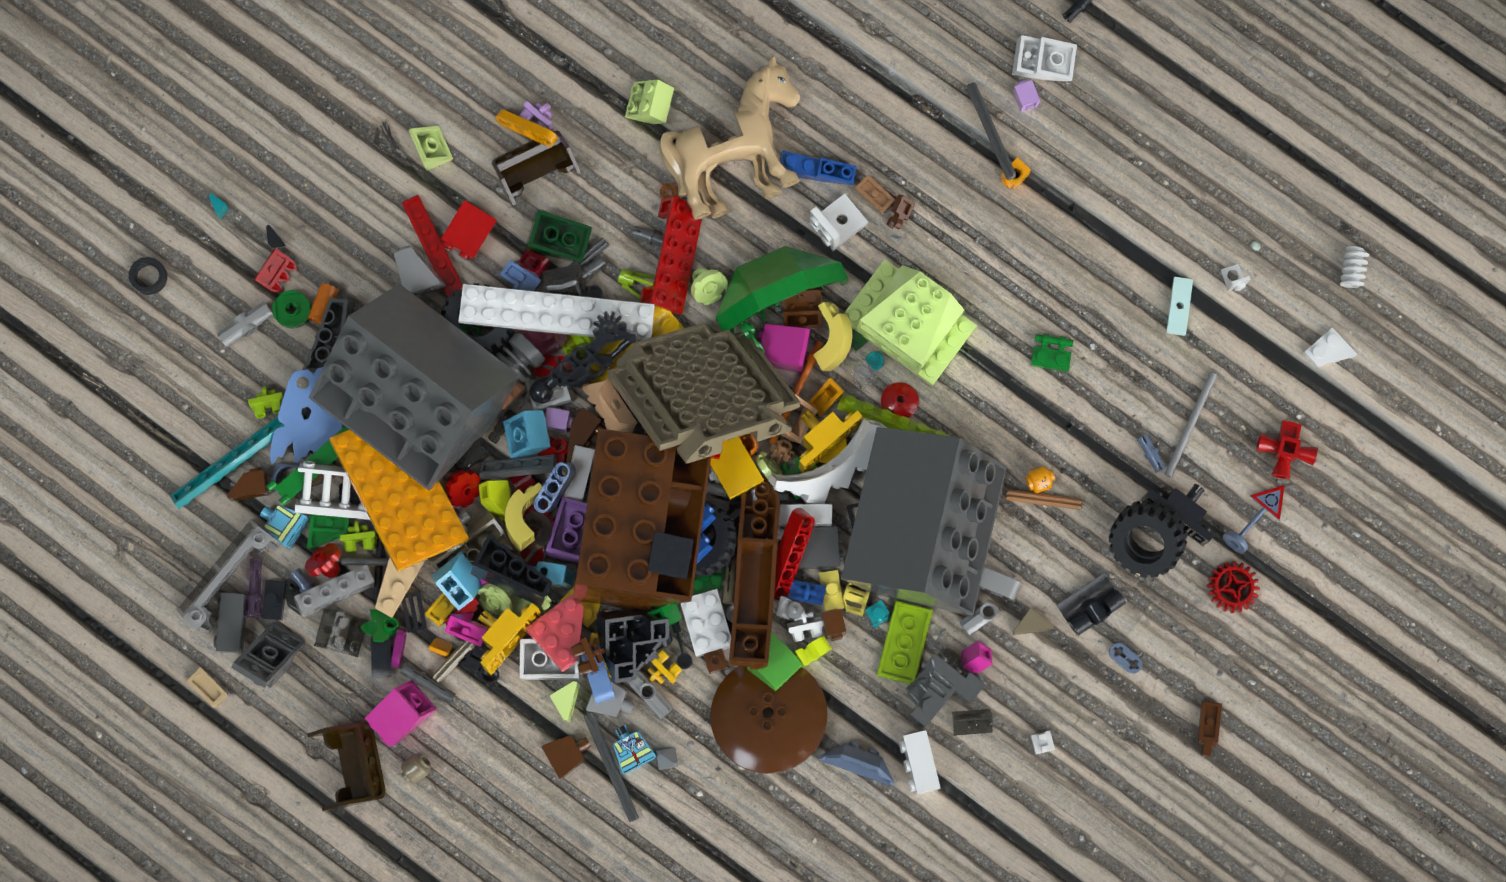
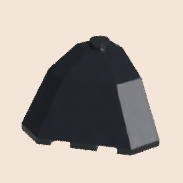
[597,611,669,683]

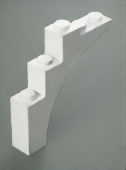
[768,418,887,504]

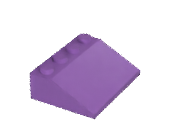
[546,496,587,565]

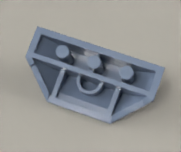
[818,742,894,787]

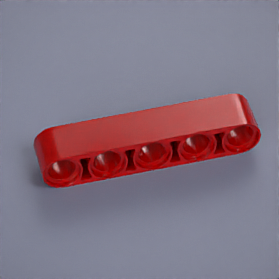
[774,507,815,600]

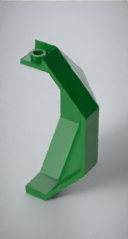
[716,246,849,334]

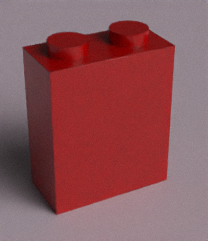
[440,200,497,261]

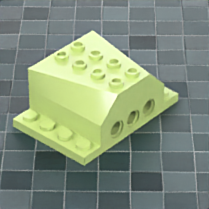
[844,259,977,386]

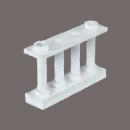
[295,461,370,520]

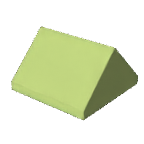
[409,126,453,171]
[550,681,580,723]

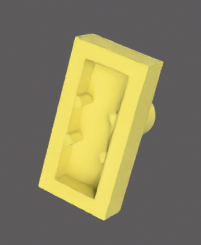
[819,570,844,612]

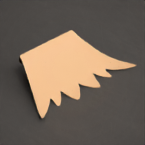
[582,379,637,433]

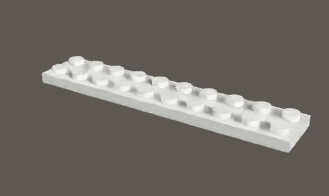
[459,284,655,342]

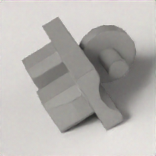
[773,596,803,621]

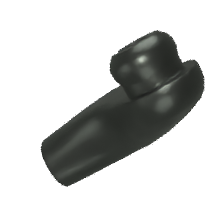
[286,581,301,616]

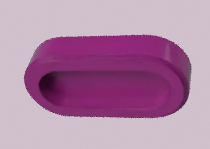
[391,628,407,668]

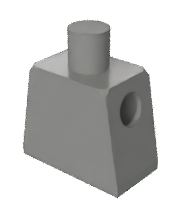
[586,682,635,718]

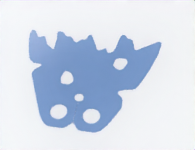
[270,367,343,464]

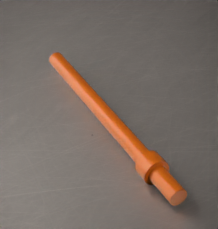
[768,340,824,445]

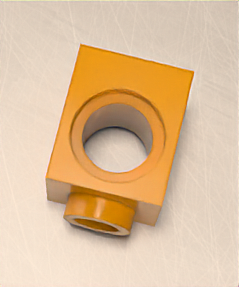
[1000,157,1031,190]

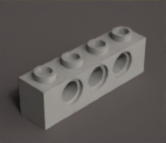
[294,564,375,618]

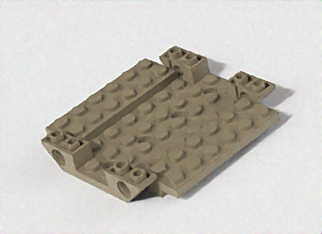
[607,323,800,464]

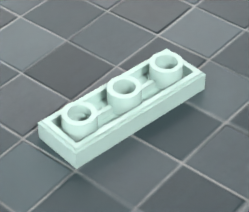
[1166,277,1193,336]

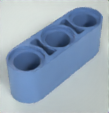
[534,462,576,513]
[581,644,615,704]

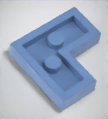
[500,260,542,292]

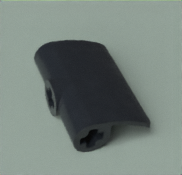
[1057,573,1126,636]

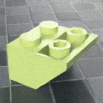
[625,80,674,124]

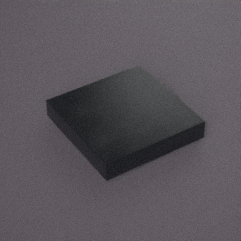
[646,532,694,580]

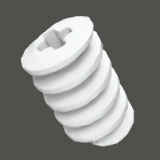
[1340,246,1369,288]

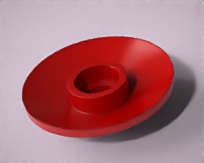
[881,382,919,418]

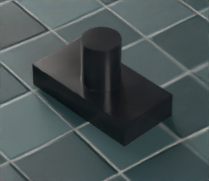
[262,580,287,621]

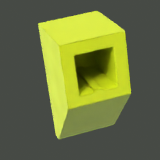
[479,480,511,522]

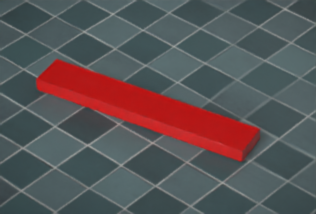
[401,195,463,297]

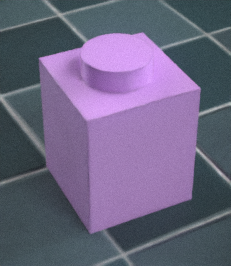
[1013,80,1040,112]
[545,407,573,433]

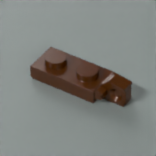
[1197,701,1222,757]

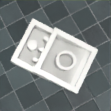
[1012,35,1077,81]

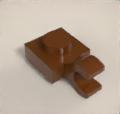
[887,194,915,230]

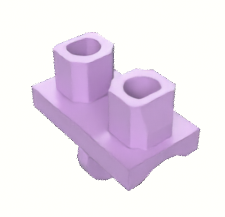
[520,101,553,130]

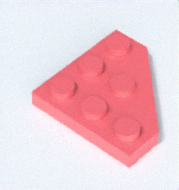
[526,594,584,672]

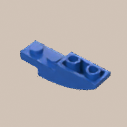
[780,151,856,185]

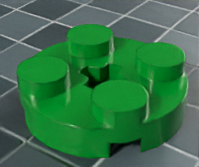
[272,290,311,329]

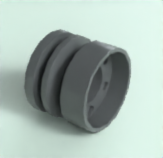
[494,332,545,383]

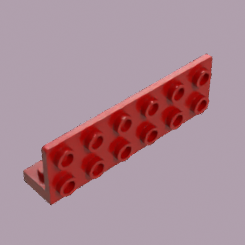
[640,196,702,315]

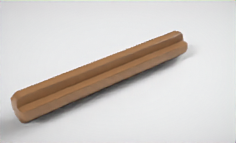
[1005,489,1082,510]

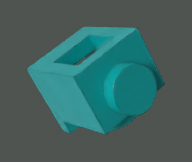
[864,600,891,629]

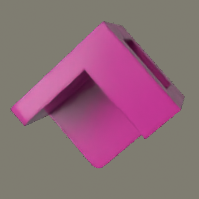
[961,641,993,674]

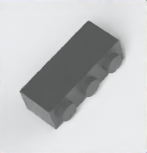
[213,593,248,654]

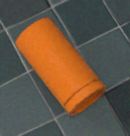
[307,283,339,324]

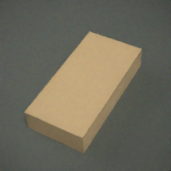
[187,667,229,708]

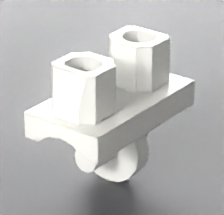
[787,608,824,642]

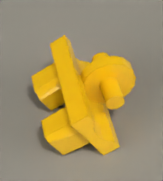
[647,650,682,684]

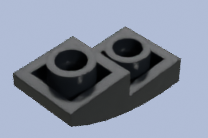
[371,636,391,678]

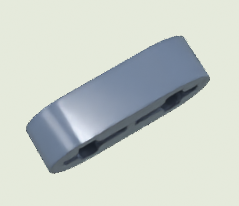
[1109,643,1142,674]

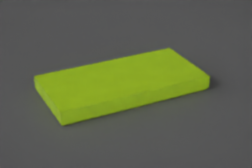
[876,600,933,684]

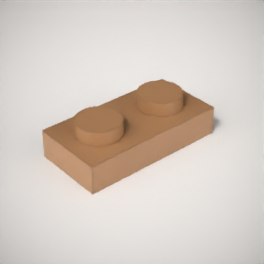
[855,175,895,215]

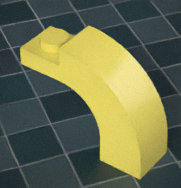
[813,302,852,371]
[505,483,542,552]

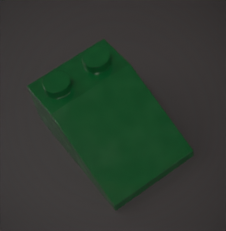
[525,210,592,263]

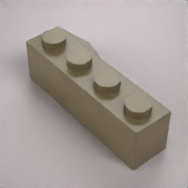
[428,511,505,571]

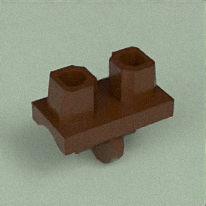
[570,637,606,675]

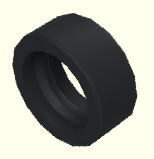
[129,257,168,295]

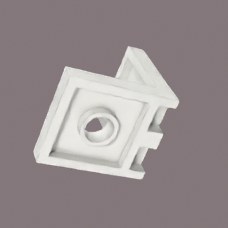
[809,194,868,251]

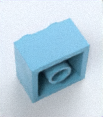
[503,410,551,459]

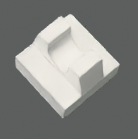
[1030,731,1055,755]

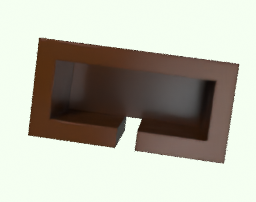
[821,609,846,642]

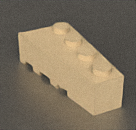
[375,557,425,618]

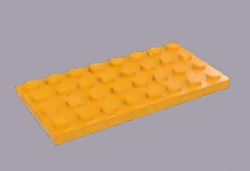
[330,430,469,572]

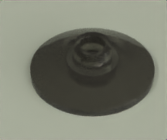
[523,512,552,551]

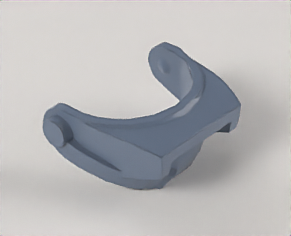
[268,463,299,495]

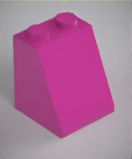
[758,324,810,373]
[365,680,437,747]

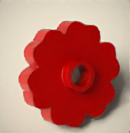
[445,470,481,508]
[305,543,341,579]

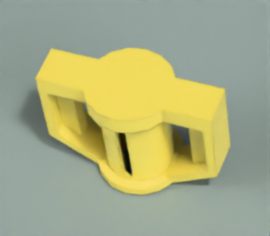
[842,583,870,617]

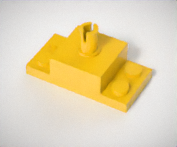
[799,410,863,473]
[478,603,542,675]

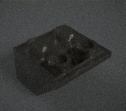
[314,608,368,657]

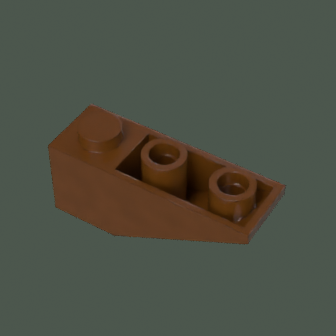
[567,407,603,463]

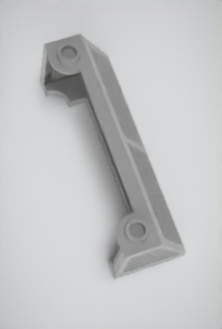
[177,519,281,634]

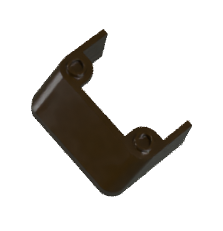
[492,130,581,205]
[307,722,386,811]

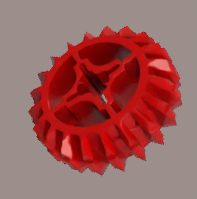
[1206,561,1260,614]

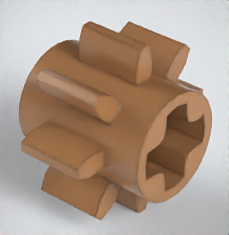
[769,440,795,463]

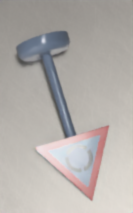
[1223,485,1285,553]

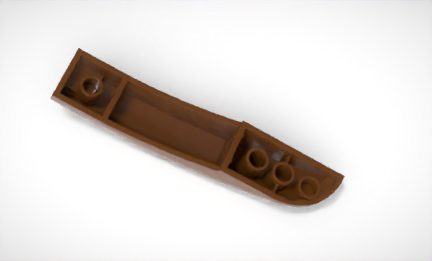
[729,474,780,669]

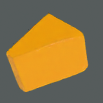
[428,638,453,658]

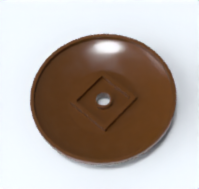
[710,666,828,774]

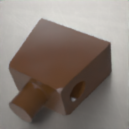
[541,735,591,780]

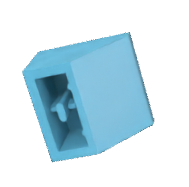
[431,552,483,611]

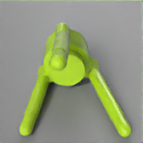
[618,268,655,299]

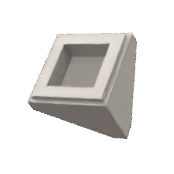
[656,748,678,770]

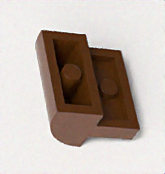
[783,287,822,328]

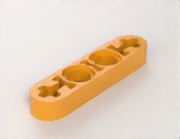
[495,109,558,147]

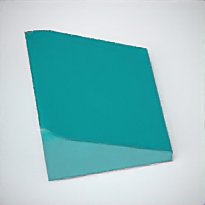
[209,193,229,219]

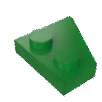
[307,514,350,550]

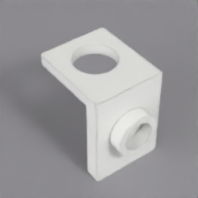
[1221,264,1251,291]

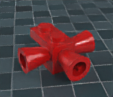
[1256,420,1318,480]

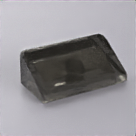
[952,709,993,736]

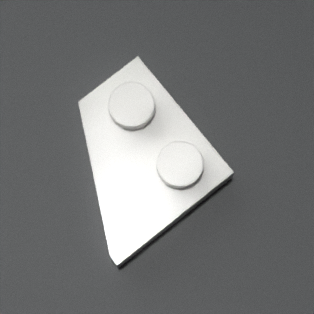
[1303,328,1357,367]

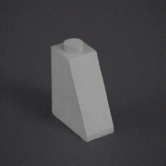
[394,246,446,297]

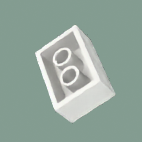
[681,589,731,658]
[520,639,580,680]
[899,730,941,795]

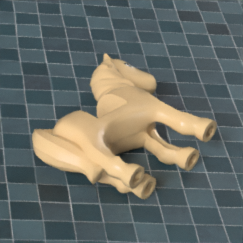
[659,56,800,220]

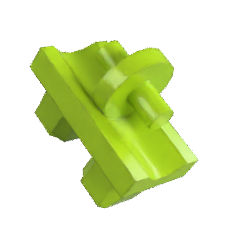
[248,386,284,419]
[340,520,377,553]

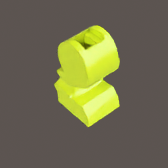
[793,636,832,668]

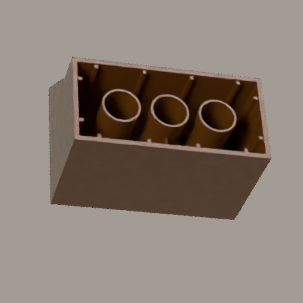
[573,428,711,611]

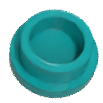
[865,351,884,371]

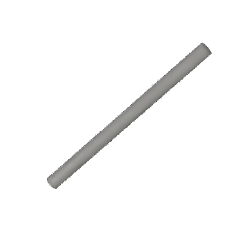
[1164,372,1217,478]

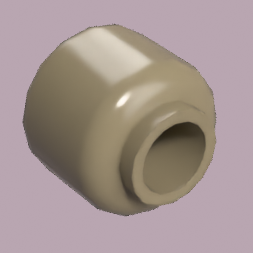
[401,754,431,783]

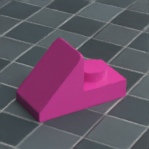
[445,613,489,647]

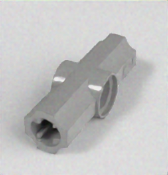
[217,301,273,348]
[626,670,673,719]

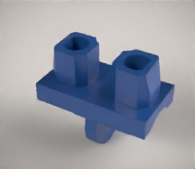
[788,580,826,606]

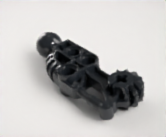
[529,311,638,404]

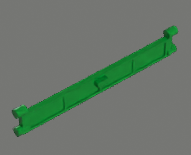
[266,426,350,506]

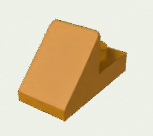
[808,378,844,417]

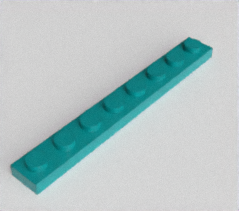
[170,413,304,509]

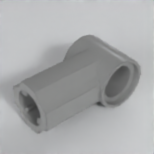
[960,603,997,636]

